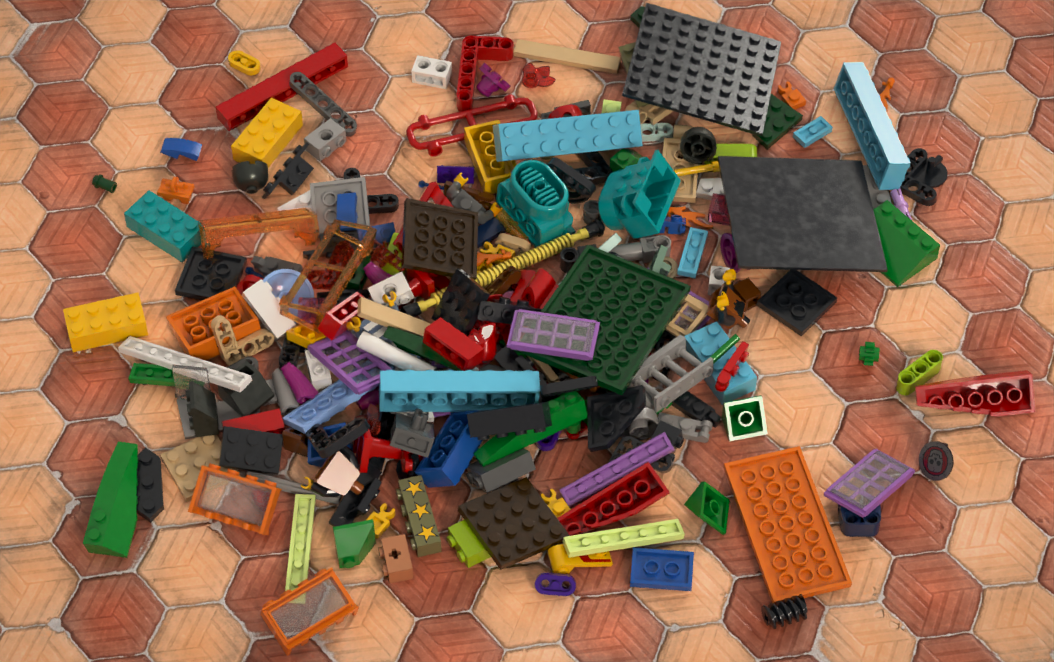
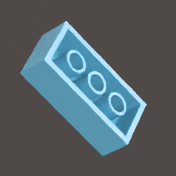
[684,321,757,405]

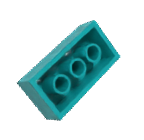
[124,190,207,262]

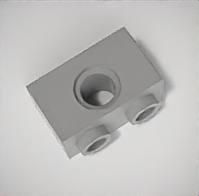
[304,118,346,161]

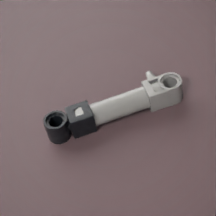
[560,235,671,273]

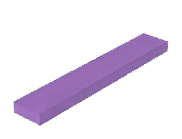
[560,432,675,508]

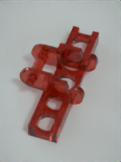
[366,238,406,272]

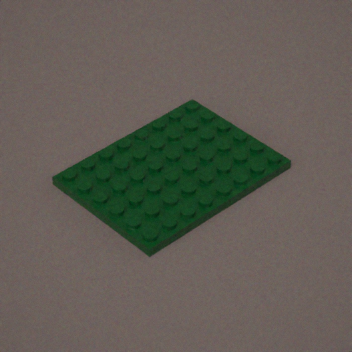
[516,245,691,395]

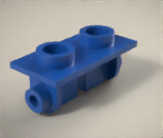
[659,215,686,235]
[357,222,395,245]

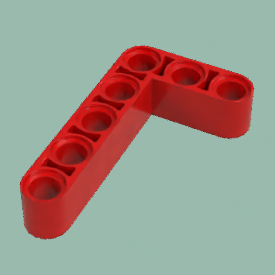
[456,36,514,111]

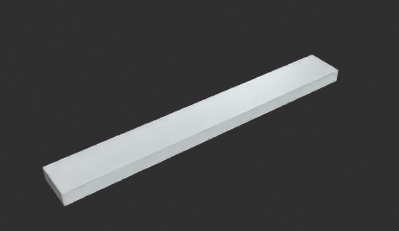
[118,336,252,393]

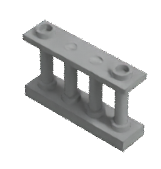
[627,335,713,412]

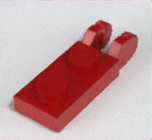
[715,341,749,392]

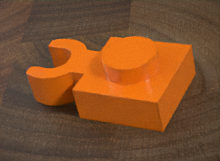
[777,81,806,109]

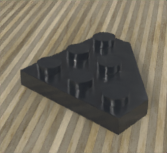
[587,385,646,452]
[136,447,164,523]

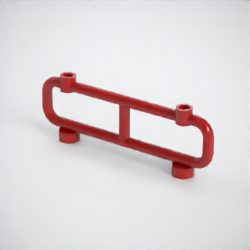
[406,94,538,157]

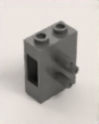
[390,408,434,458]
[466,448,536,493]

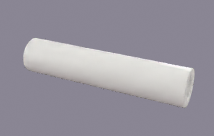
[356,331,437,371]

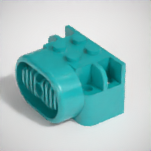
[598,150,681,238]
[496,160,575,248]

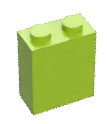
[446,520,491,568]

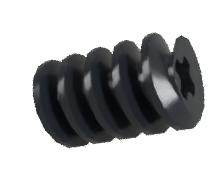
[761,594,807,629]

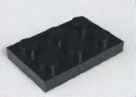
[219,426,283,475]

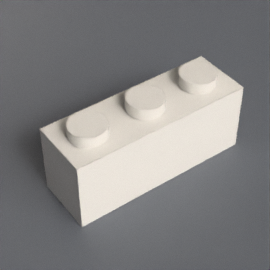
[242,279,296,341]

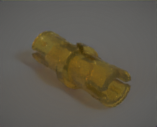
[496,209,529,240]

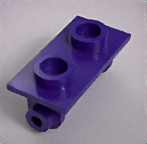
[437,165,474,184]

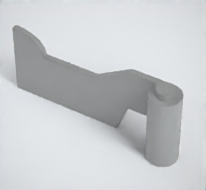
[177,368,299,440]

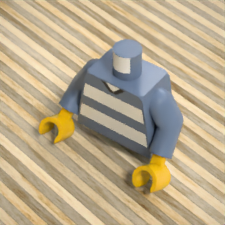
[346,291,399,348]

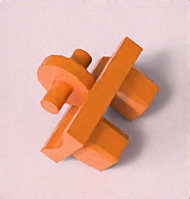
[157,176,195,204]

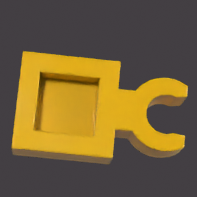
[480,242,515,265]
[541,489,571,518]
[366,503,396,539]

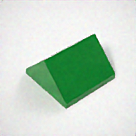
[722,395,768,441]

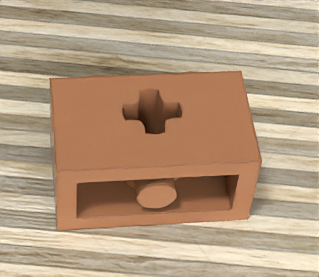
[378,534,413,583]

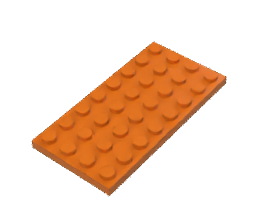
[723,446,852,605]

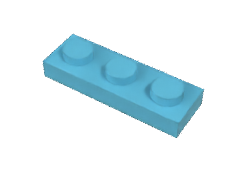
[677,227,708,279]

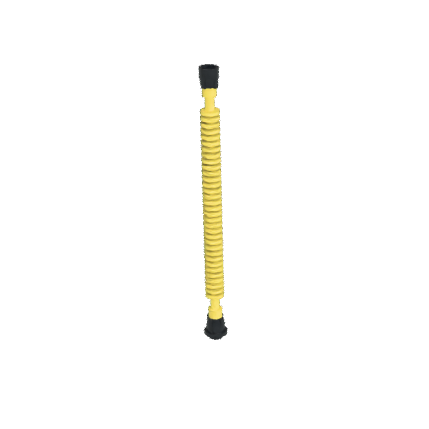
[401,219,605,317]

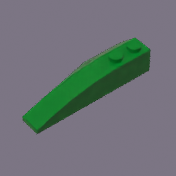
[474,391,588,467]
[83,442,138,558]

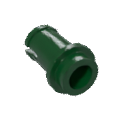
[92,174,117,193]

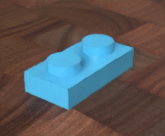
[793,116,833,148]

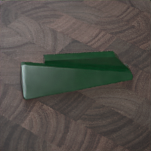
[383,326,473,371]

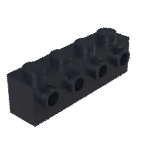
[467,402,552,440]

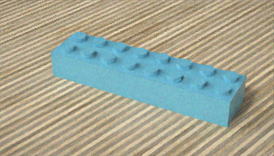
[834,62,910,190]
[493,110,643,162]
[379,370,540,412]

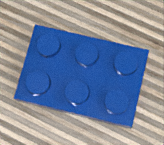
[630,547,694,591]

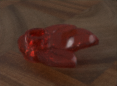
[522,63,556,88]
[355,404,381,437]

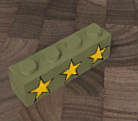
[396,475,442,557]

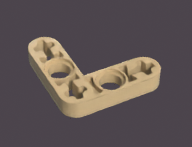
[211,315,274,365]

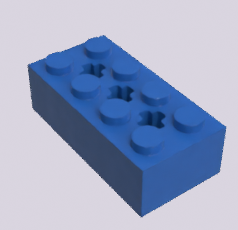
[415,410,483,488]

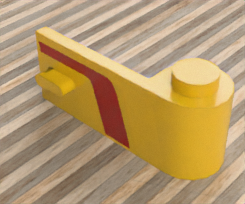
[547,544,613,574]

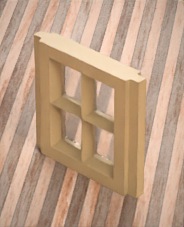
[665,294,708,337]

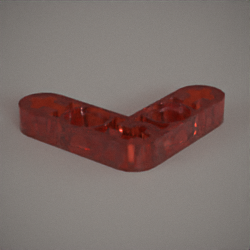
[301,240,354,290]

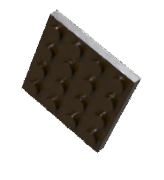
[401,198,478,280]
[458,477,570,570]

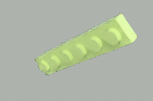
[285,494,316,604]
[563,519,685,558]

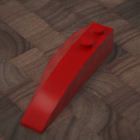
[915,370,1035,417]
[557,462,670,536]

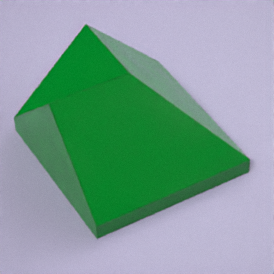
[684,481,730,535]

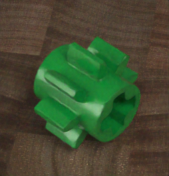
[859,342,880,366]

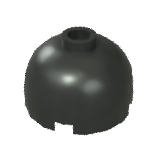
[680,127,717,164]
[232,161,269,194]

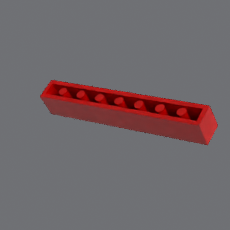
[216,43,348,131]

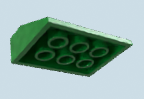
[873,200,940,287]

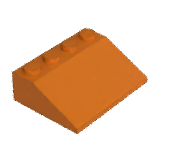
[166,287,261,361]

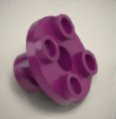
[476,63,511,97]

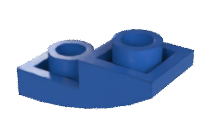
[160,138,202,161]
[337,192,358,232]

